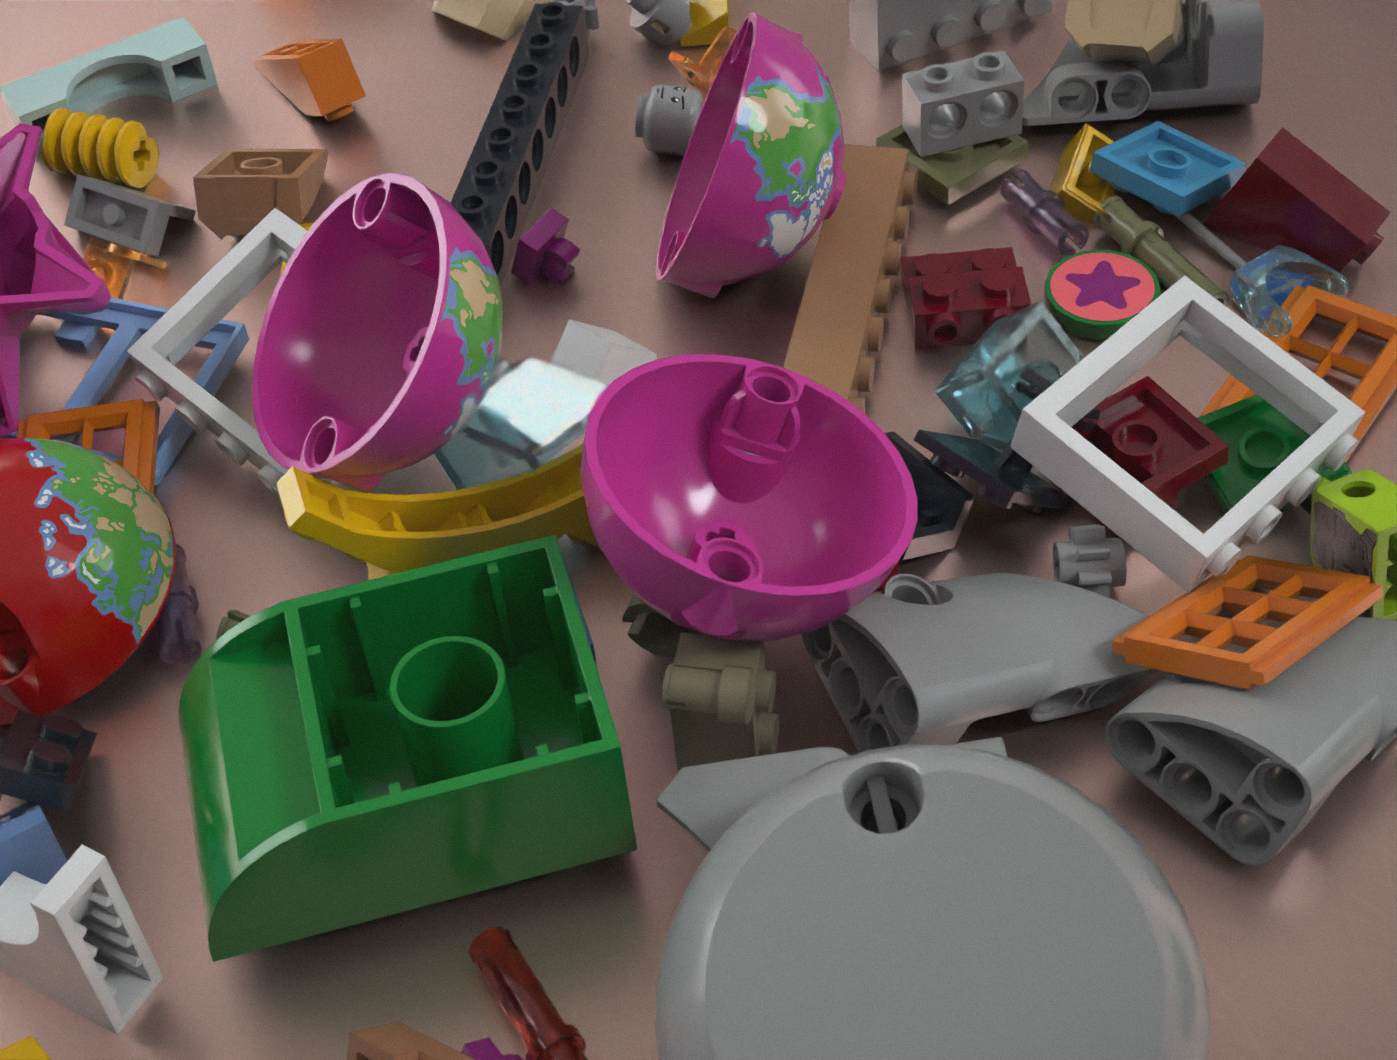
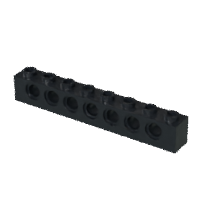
[450,2,590,288]

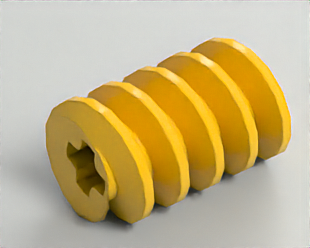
[41,108,160,188]

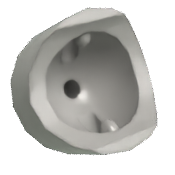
[625,0,690,48]

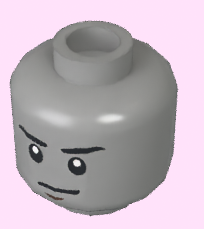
[635,84,704,156]

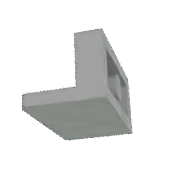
[64,174,196,256]

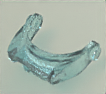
[1230,245,1350,338]

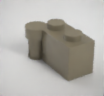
[662,632,780,771]

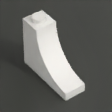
[0,845,164,1035]

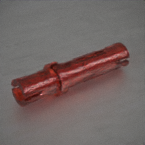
[468,926,588,1060]

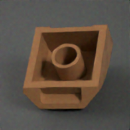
[193,149,329,240]

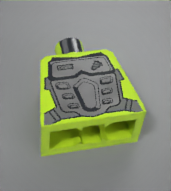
[1300,469,1397,620]

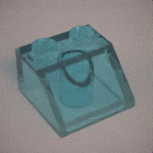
[934,301,1110,451]

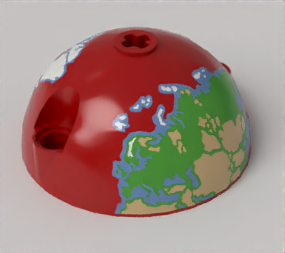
[0,437,176,725]

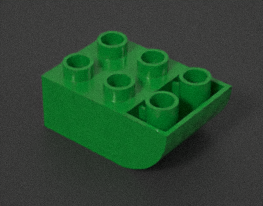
[178,534,637,962]

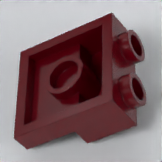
[901,247,1032,350]
[1054,376,1229,528]

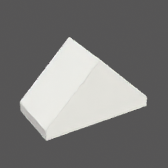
[537,320,657,427]

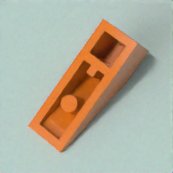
[252,39,366,121]

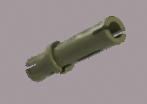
[1093,196,1230,307]

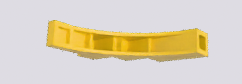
[276,443,601,580]

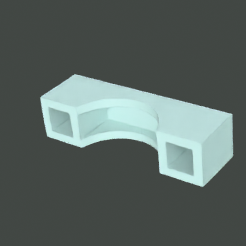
[0,16,218,156]

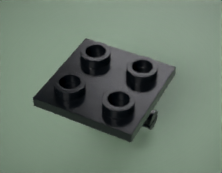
[913,369,1100,513]

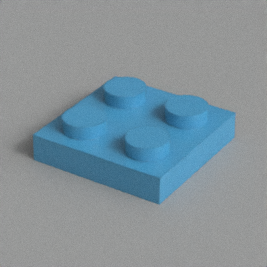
[1089,121,1247,216]

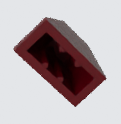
[1203,127,1391,276]

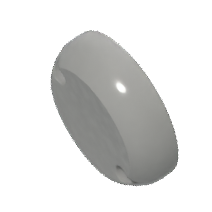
[655,745,1211,1060]

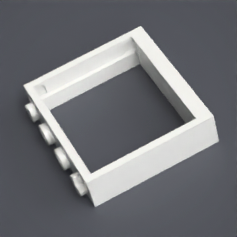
[127,208,333,494]
[1010,275,1365,593]

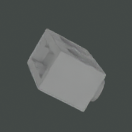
[902,50,1024,157]

